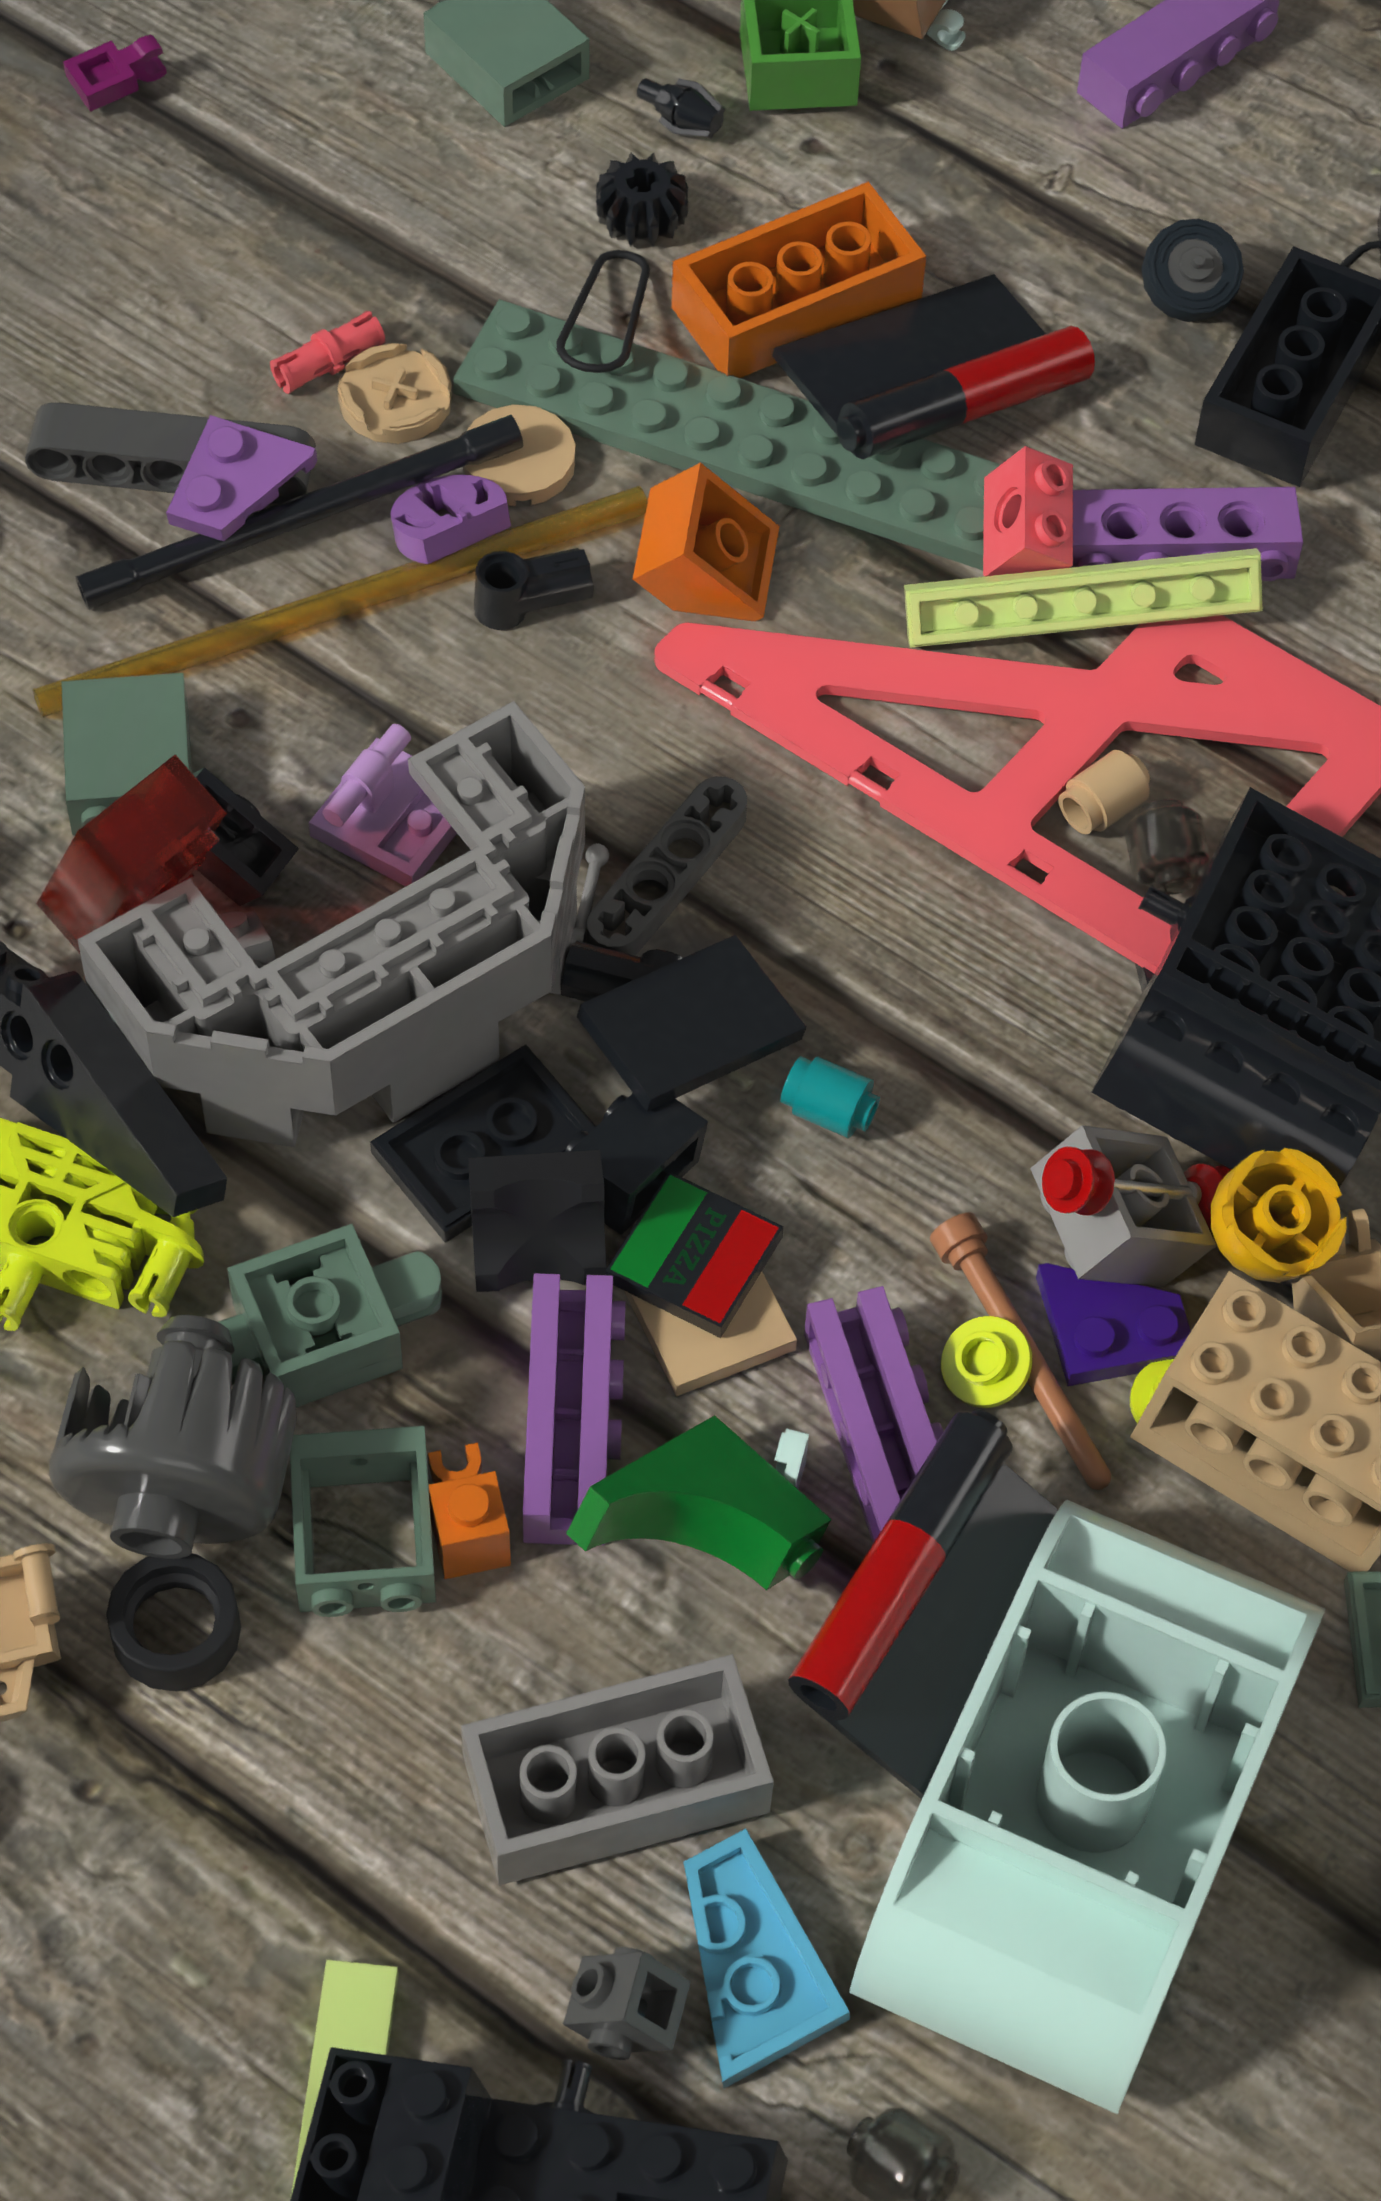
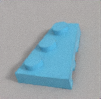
[684,1828,850,2089]

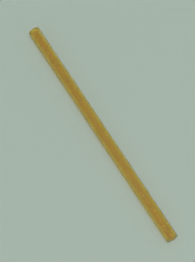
[32,486,648,718]

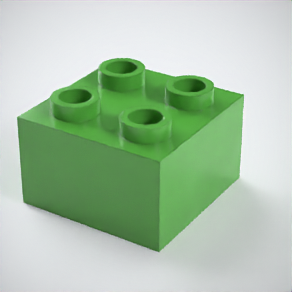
[740,0,861,111]

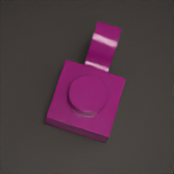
[63,35,167,112]

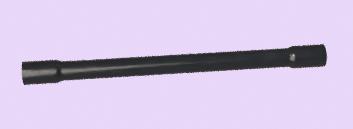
[75,415,523,610]

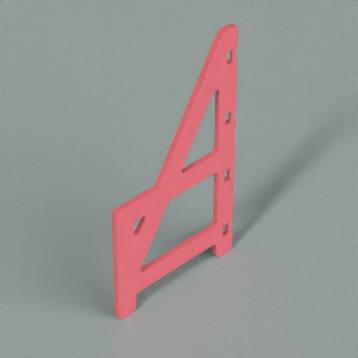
[654,615,1381,973]

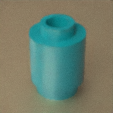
[780,1056,880,1138]

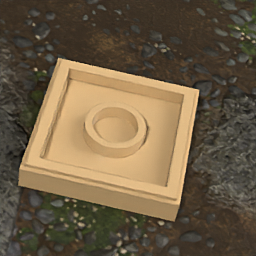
[624,1272,797,1397]

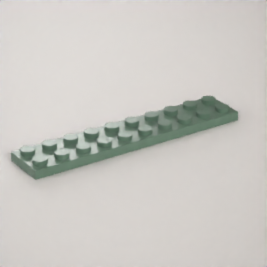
[453,299,1001,570]

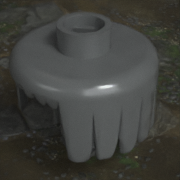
[49,1315,297,1559]

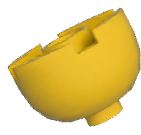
[1211,1148,1347,1283]

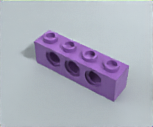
[1070,487,1303,581]

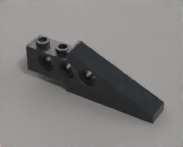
[0,941,227,1217]

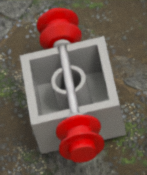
[1030,1125,1231,1287]

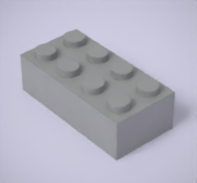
[461,1654,774,1886]

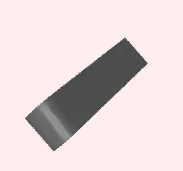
[25,402,316,504]

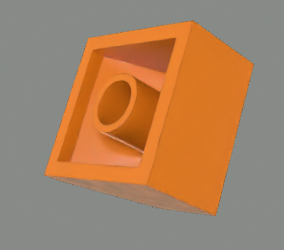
[633,462,780,622]

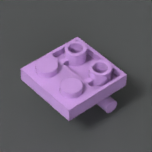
[309,724,457,887]

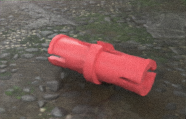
[270,311,385,394]

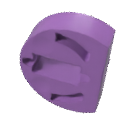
[391,475,511,564]

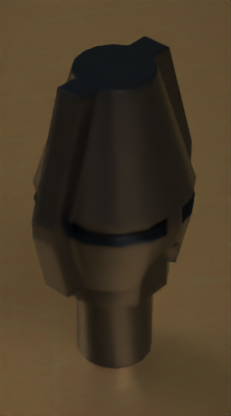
[637,78,726,139]

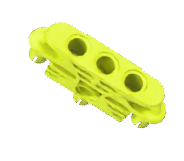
[0,1118,204,1331]

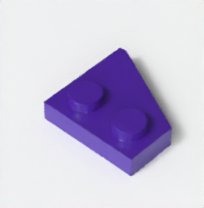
[1036,1263,1191,1386]

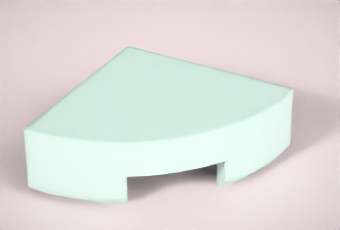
[774,1428,809,1489]

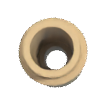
[1059,750,1150,834]

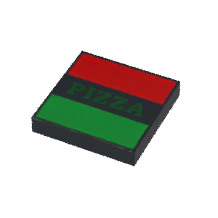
[605,1171,783,1338]

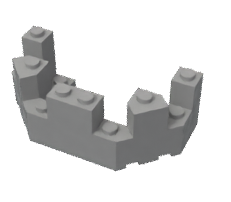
[77,701,585,1147]

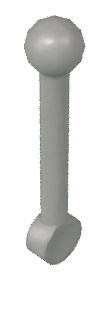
[571,844,609,945]

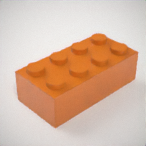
[671,181,926,378]

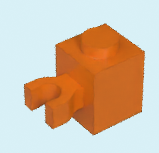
[428,1442,511,1580]

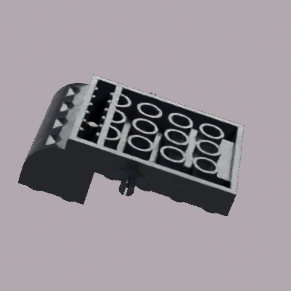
[1091,787,1381,1188]
[290,2047,788,2201]

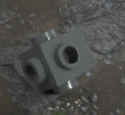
[563,1947,691,2060]

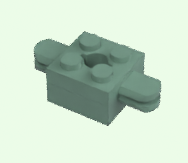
[218,1224,442,1408]

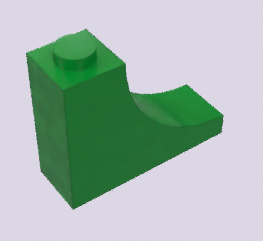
[566,1415,832,1590]

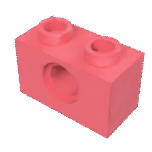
[983,446,1073,577]

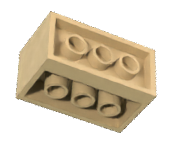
[1130,1271,1381,1572]

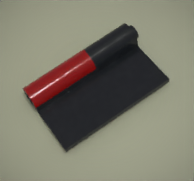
[772,274,1095,459]
[788,1410,1058,1799]

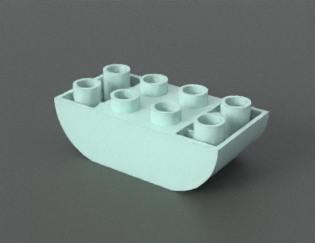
[849,1500,1326,2114]

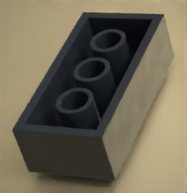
[1194,246,1381,487]

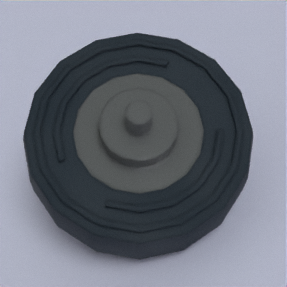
[1142,219,1244,322]

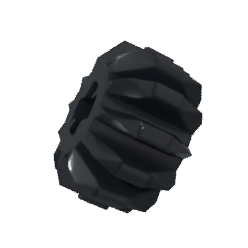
[596,152,688,247]

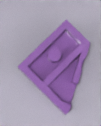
[166,415,317,541]

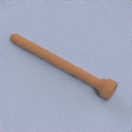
[930,1212,1111,1490]

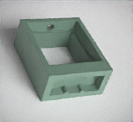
[290,1426,436,1617]

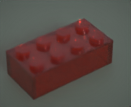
[36,754,227,953]

